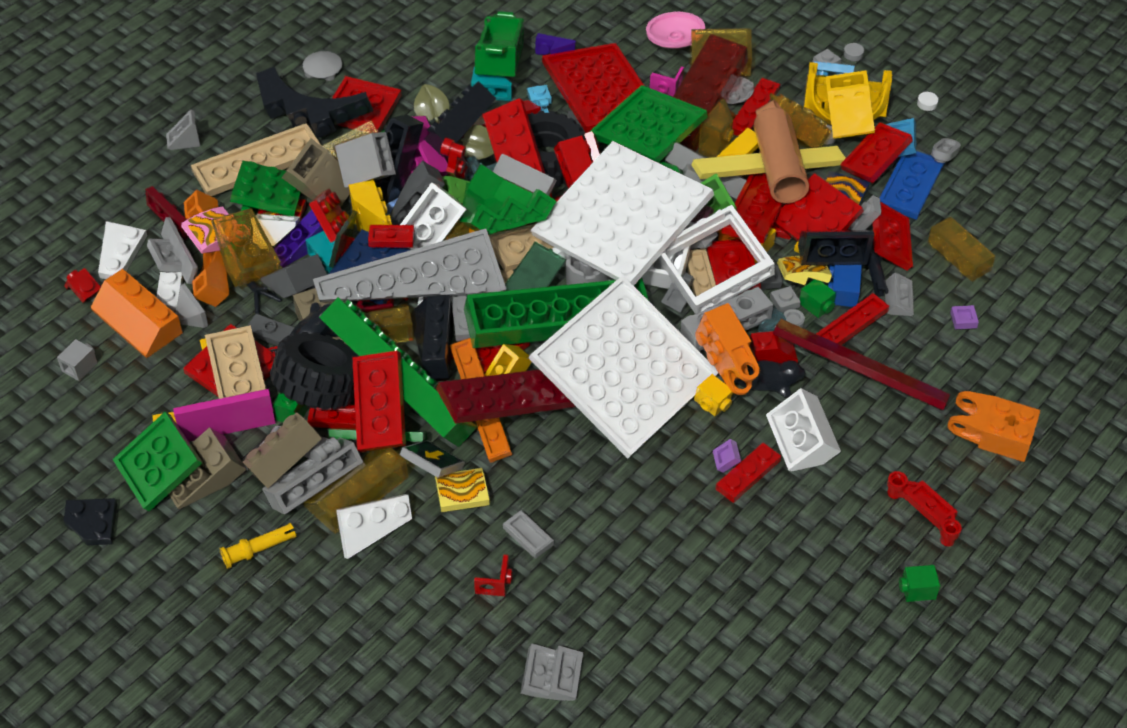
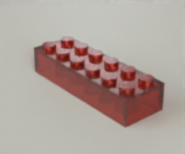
[673,34,748,152]

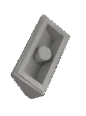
[885,272,914,316]

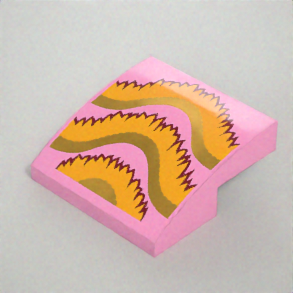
[181,207,244,254]

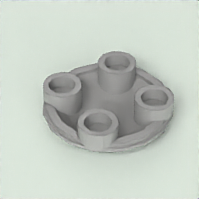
[302,51,342,81]
[714,73,754,104]

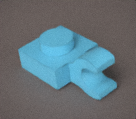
[527,85,551,113]

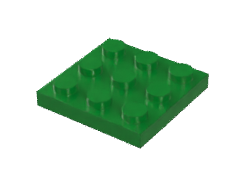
[230,160,301,216]
[113,412,202,511]

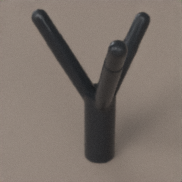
[245,277,282,315]

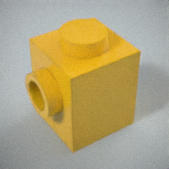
[694,374,733,416]

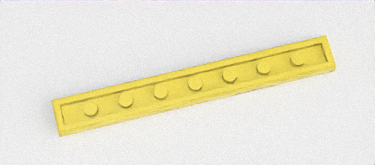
[691,146,846,179]

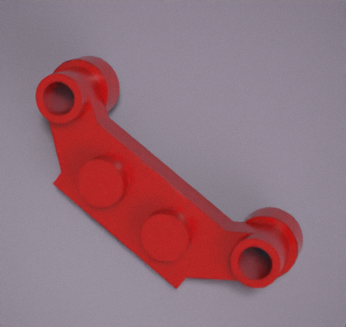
[440,137,475,179]
[887,471,962,547]

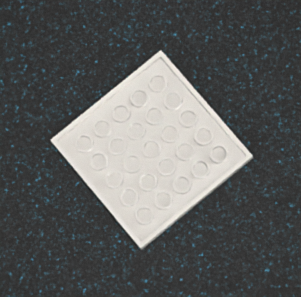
[531,141,714,286]
[529,275,718,459]

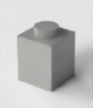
[57,339,97,381]

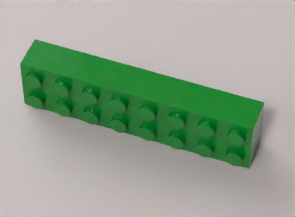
[464,277,649,348]
[319,297,478,447]

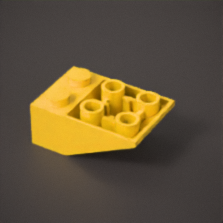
[825,70,875,139]
[348,179,392,232]

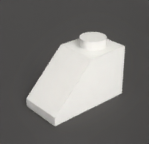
[252,214,300,248]

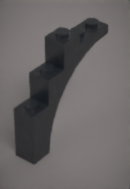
[256,66,374,138]

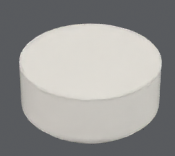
[917,92,938,111]

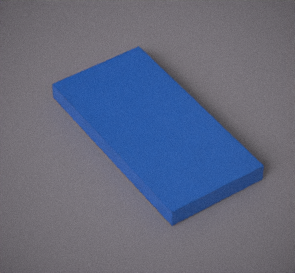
[880,151,945,220]

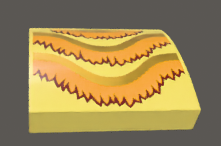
[777,256,832,285]
[435,468,489,512]

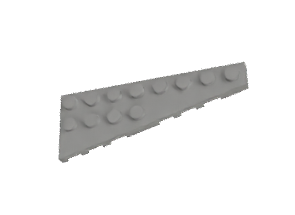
[313,228,506,302]

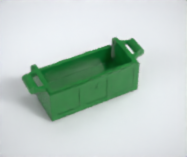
[475,11,524,77]

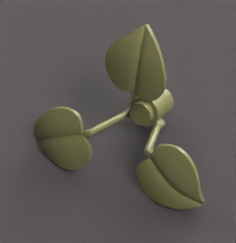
[414,84,494,160]

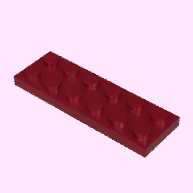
[436,369,576,424]

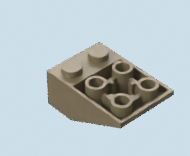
[282,138,350,207]
[169,427,246,509]

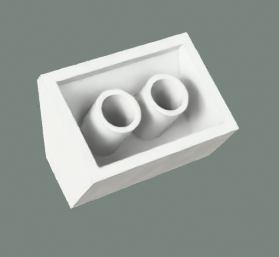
[400,183,467,250]
[766,388,841,471]

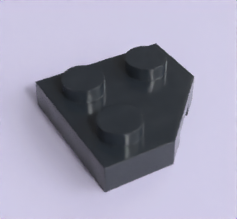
[63,498,117,545]

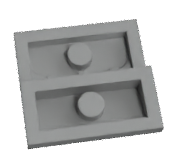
[521,643,583,701]

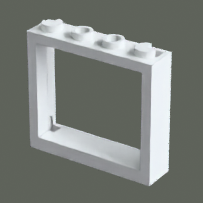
[658,205,775,314]

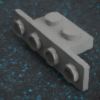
[665,142,747,199]
[147,217,198,284]

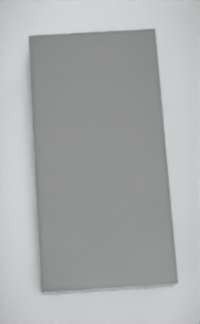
[503,510,554,559]

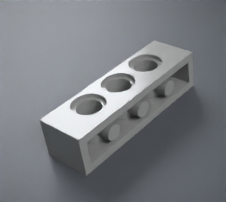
[680,287,773,351]
[262,437,363,515]

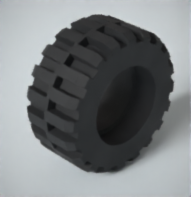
[527,111,586,188]
[270,332,358,410]

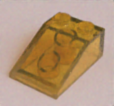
[211,208,281,287]

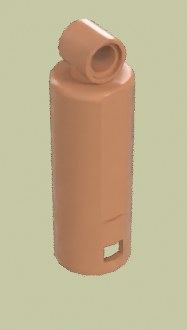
[754,100,809,203]

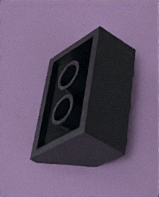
[798,230,874,265]

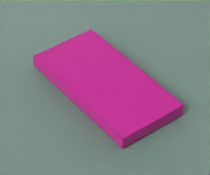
[173,389,276,442]

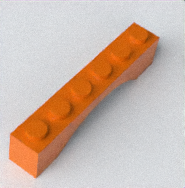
[184,189,229,307]

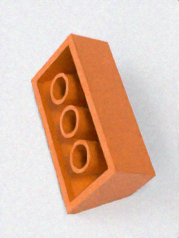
[91,268,182,358]

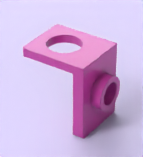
[650,67,684,97]

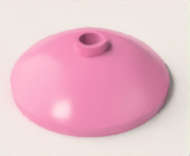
[646,12,705,49]

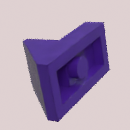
[535,33,576,55]

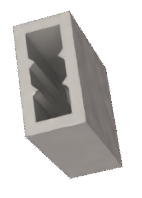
[335,132,396,188]

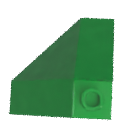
[460,164,556,235]

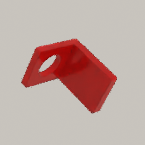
[474,554,513,597]

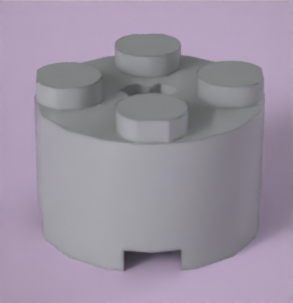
[566,254,609,285]

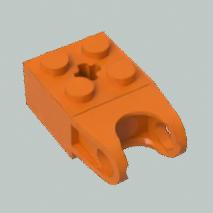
[695,303,760,395]
[948,391,1041,462]

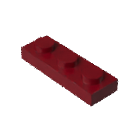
[145,186,189,240]

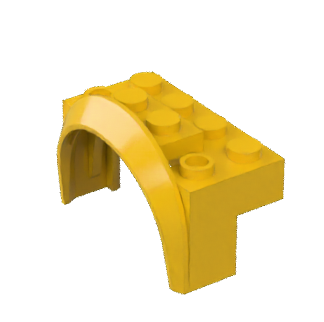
[804,62,892,125]

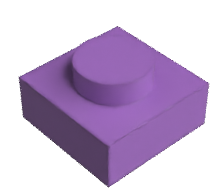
[950,305,979,329]
[713,439,741,473]

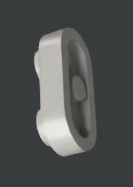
[931,138,961,163]

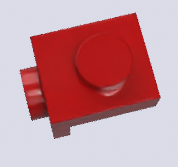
[64,268,101,303]

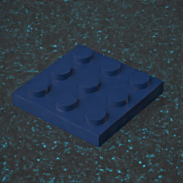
[329,229,410,305]

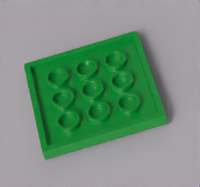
[590,85,708,163]

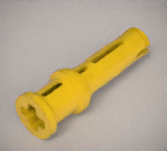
[220,523,296,569]

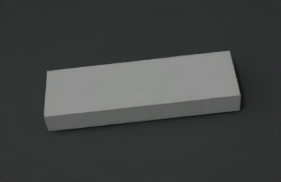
[493,154,557,196]

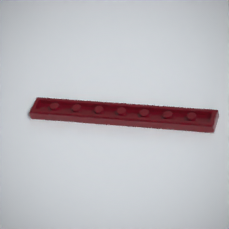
[773,319,950,410]

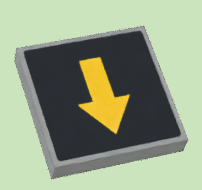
[400,440,465,478]

